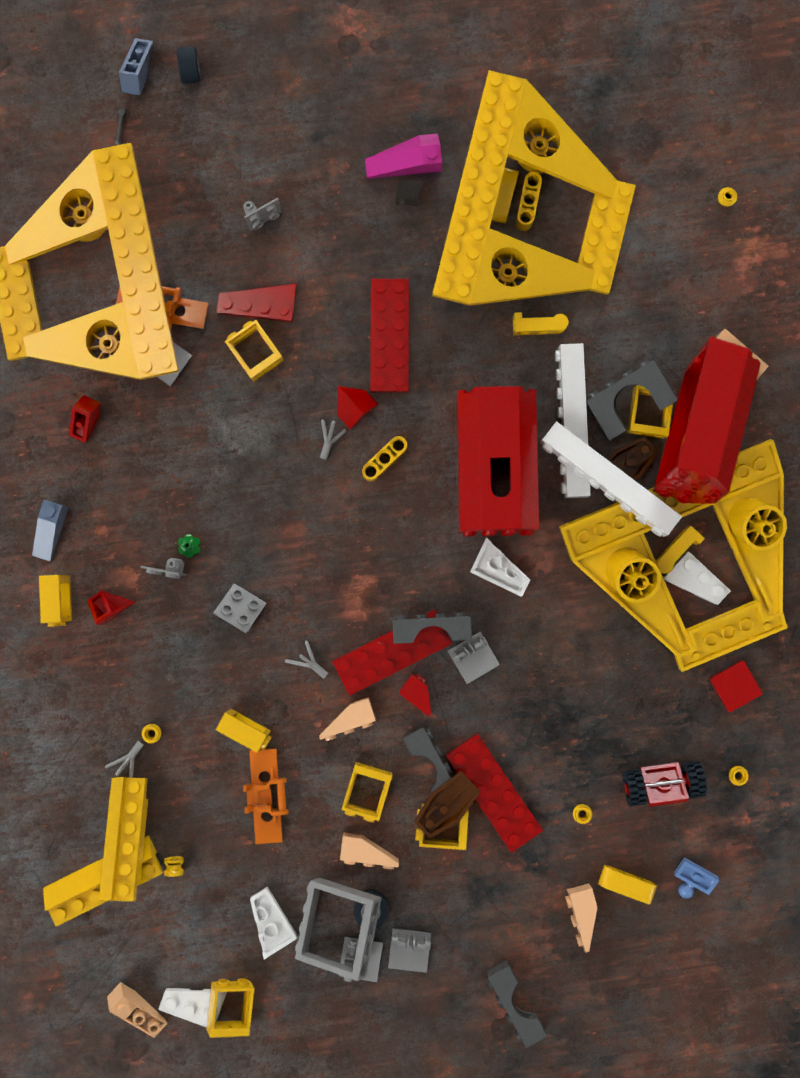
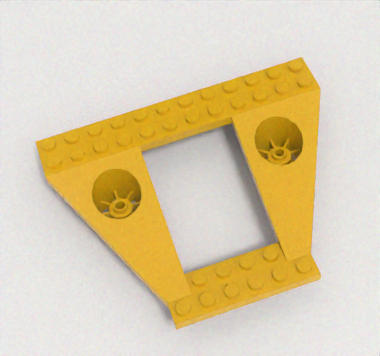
[432,70,636,306]
[0,143,179,380]
[559,439,788,672]

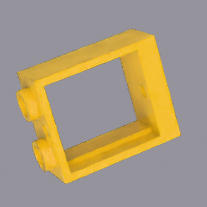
[225,320,284,382]
[627,385,675,439]
[39,575,72,627]
[216,709,272,753]
[341,762,392,822]
[415,804,469,850]
[206,978,254,1038]

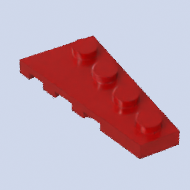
[217,284,297,322]

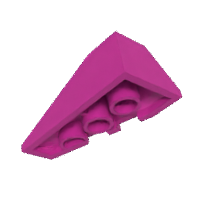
[365,134,442,179]

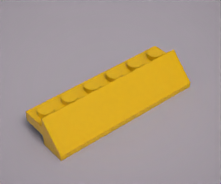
[99,777,148,901]
[43,835,164,927]

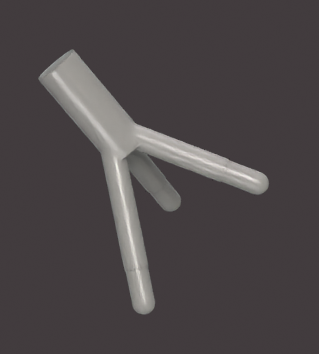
[320,419,346,460]
[285,640,328,679]
[105,741,144,778]

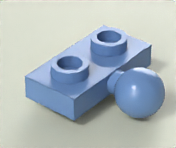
[674,857,719,899]

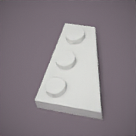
[470,537,530,597]
[663,551,731,605]
[250,886,298,959]
[158,988,227,1027]

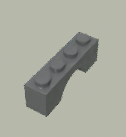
[393,612,472,644]
[403,725,452,792]
[486,960,547,1048]

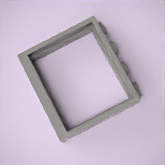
[295,878,382,981]

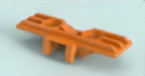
[116,286,209,329]
[243,748,289,844]

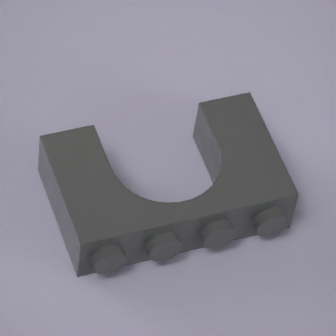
[586,359,679,440]

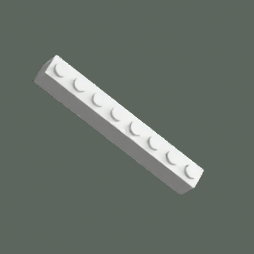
[555,343,591,498]
[540,421,682,537]

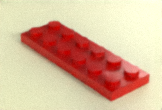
[370,279,409,392]
[332,609,452,696]
[446,733,543,853]

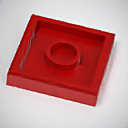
[709,660,763,713]

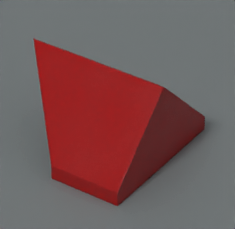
[338,386,378,430]
[87,590,136,625]

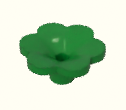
[178,534,201,558]

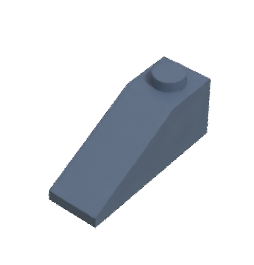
[119,38,154,95]
[32,500,69,561]

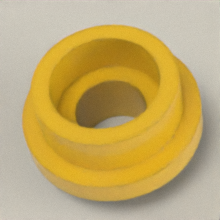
[718,187,737,207]
[142,724,162,743]
[728,766,749,786]
[573,804,592,824]

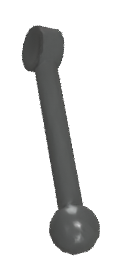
[114,109,126,146]

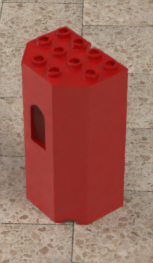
[653,336,761,504]
[456,386,539,537]

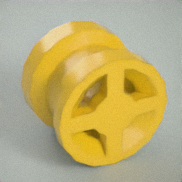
[164,856,184,877]

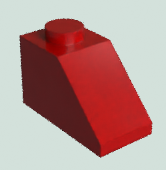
[69,395,101,443]
[398,673,431,717]

